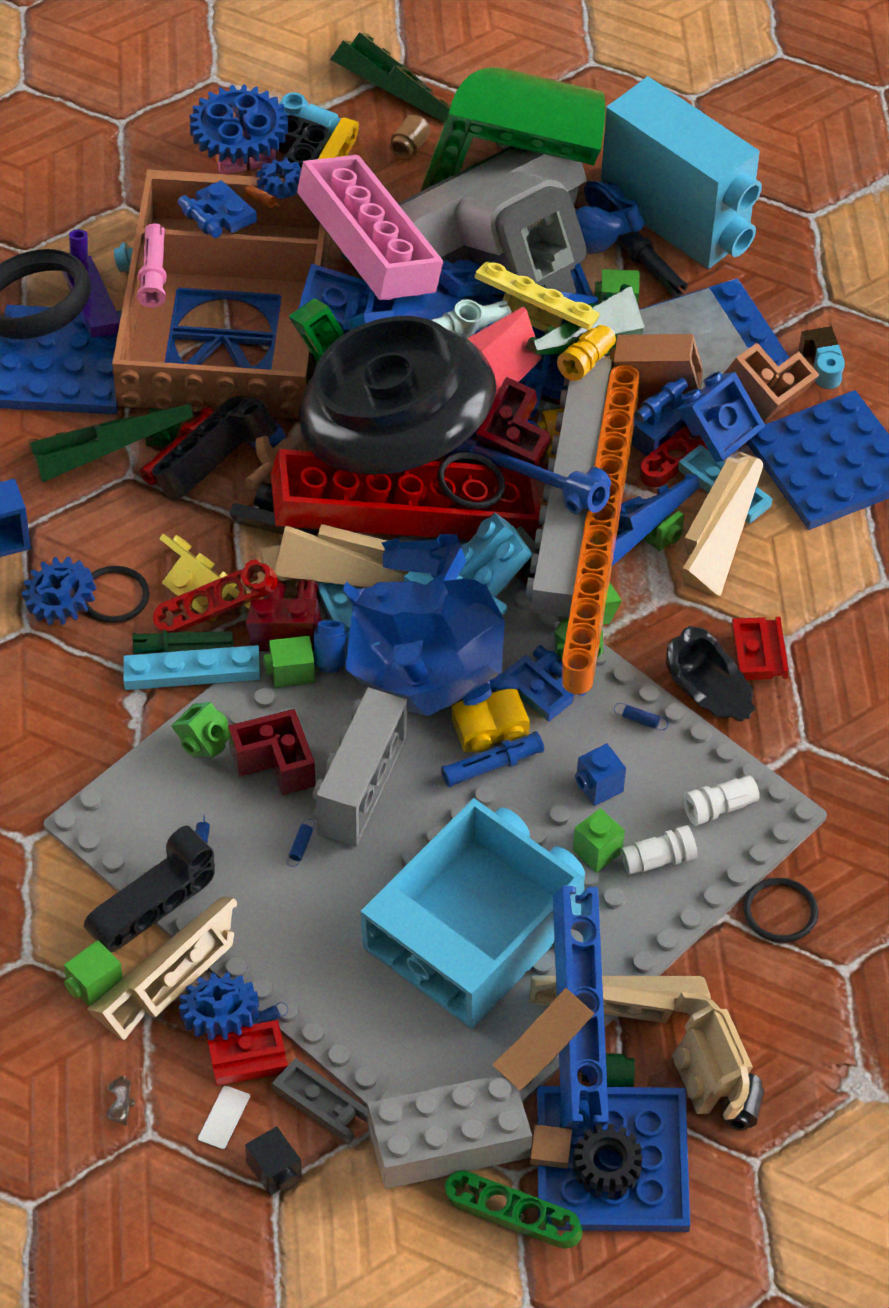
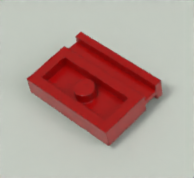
[731,617,789,680]
[206,1020,288,1086]

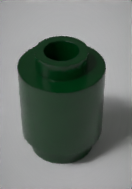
[582,1053,635,1087]

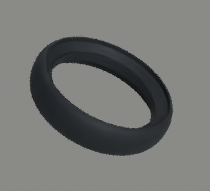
[0,249,91,339]

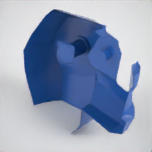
[343,534,505,716]

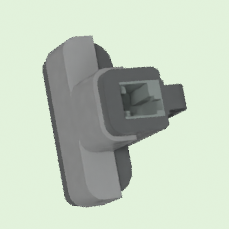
[398,146,587,294]

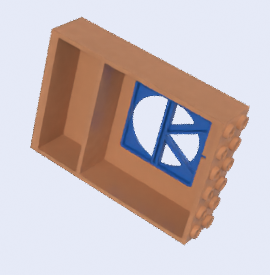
[112,169,331,419]

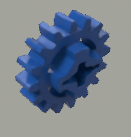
[22,557,96,625]
[179,972,259,1041]

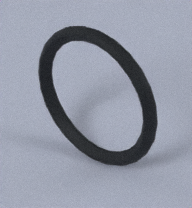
[437,452,505,509]
[86,565,150,623]
[743,877,818,943]

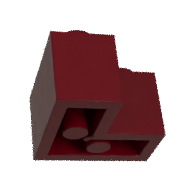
[476,377,551,467]
[228,709,316,795]

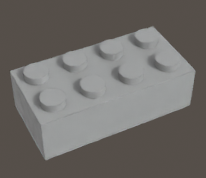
[313,687,407,847]
[367,1074,532,1189]

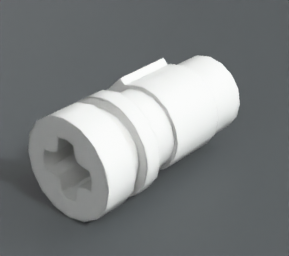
[683,775,759,826]
[620,825,698,875]

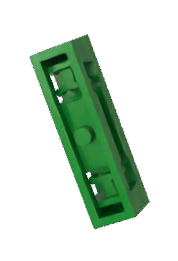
[289,298,344,364]

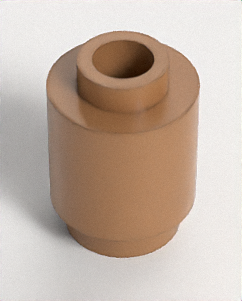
[390,115,431,159]

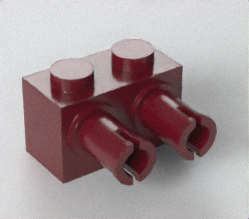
[246,579,322,651]

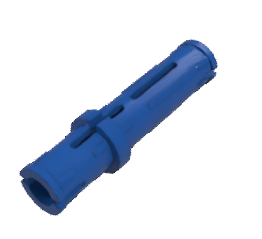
[441,731,544,788]

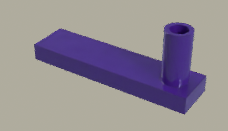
[62,229,120,338]

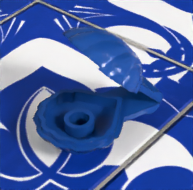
[575,180,644,254]

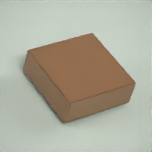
[530,1125,572,1169]

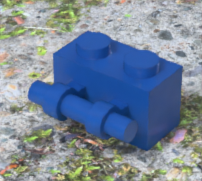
[631,378,688,456]

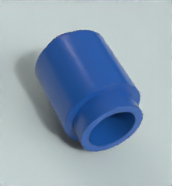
[313,620,348,673]

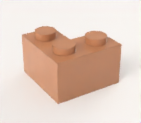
[723,343,819,422]

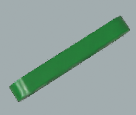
[445,1170,583,1249]

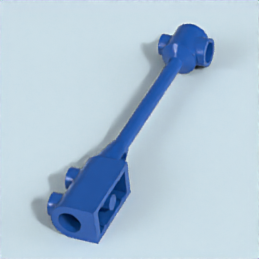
[444,436,611,514]

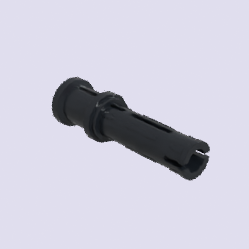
[614,231,688,298]

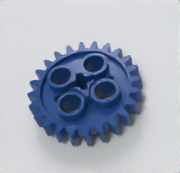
[190,84,288,164]

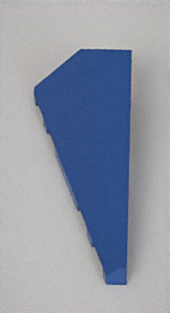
[612,474,700,566]

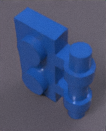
[178,180,257,238]
[438,259,504,299]
[501,645,587,722]

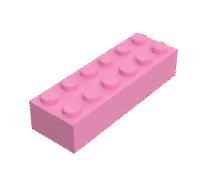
[297,155,443,300]

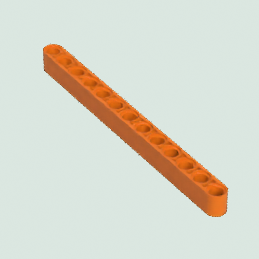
[562,365,639,694]

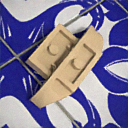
[672,992,753,1120]

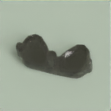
[107,1075,135,1126]

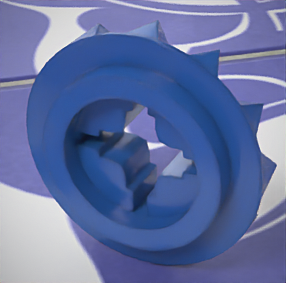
[256,157,302,199]

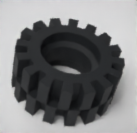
[573,1124,643,1199]

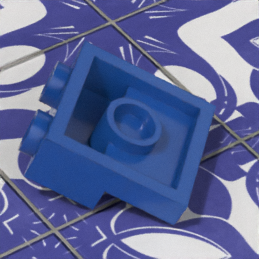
[677,371,765,462]

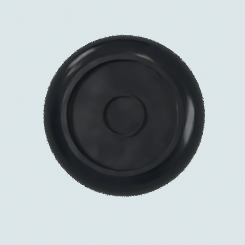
[299,316,496,475]

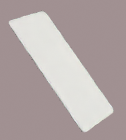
[198,1086,250,1149]

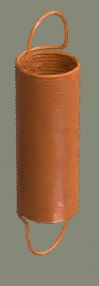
[240,185,280,208]

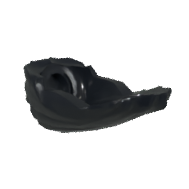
[666,626,755,722]

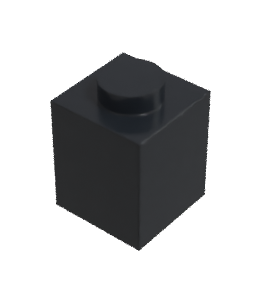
[245,1126,302,1196]

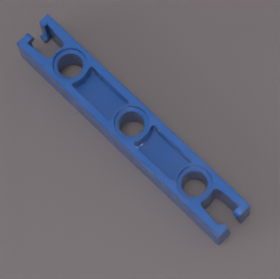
[553,885,609,1130]

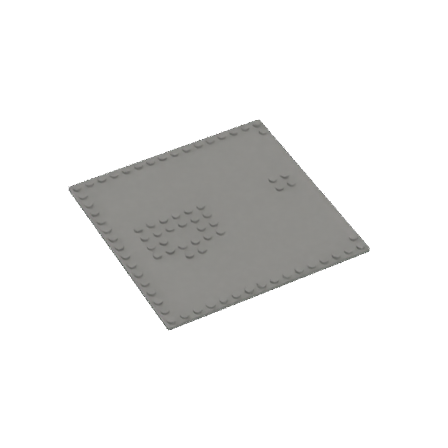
[44,535,827,1107]

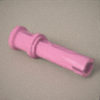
[137,223,167,308]

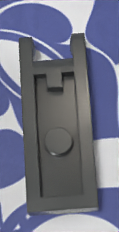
[272,1058,367,1143]

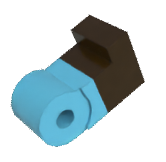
[798,326,845,389]

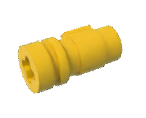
[557,325,616,381]

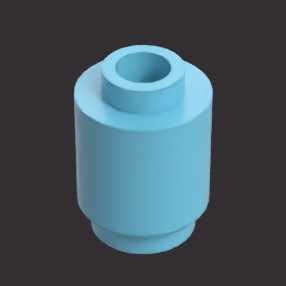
[298,104,341,139]

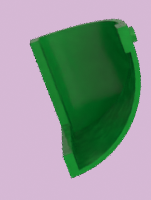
[421,67,605,191]

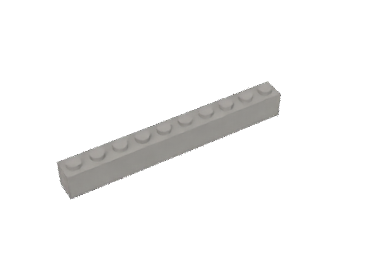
[526,358,612,617]

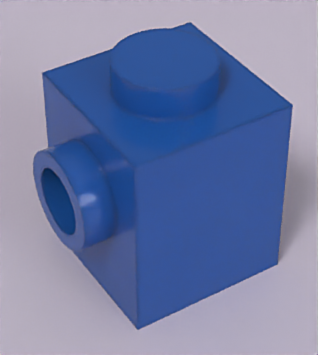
[575,743,626,806]

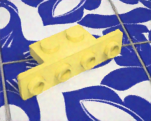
[474,262,600,332]
[159,534,260,622]

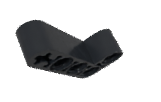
[276,114,329,178]
[152,396,277,500]
[84,825,215,952]

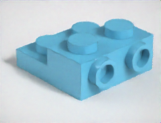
[460,512,533,598]

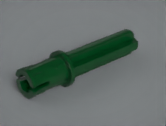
[133,630,234,655]

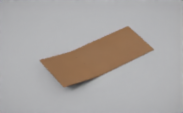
[492,988,595,1091]

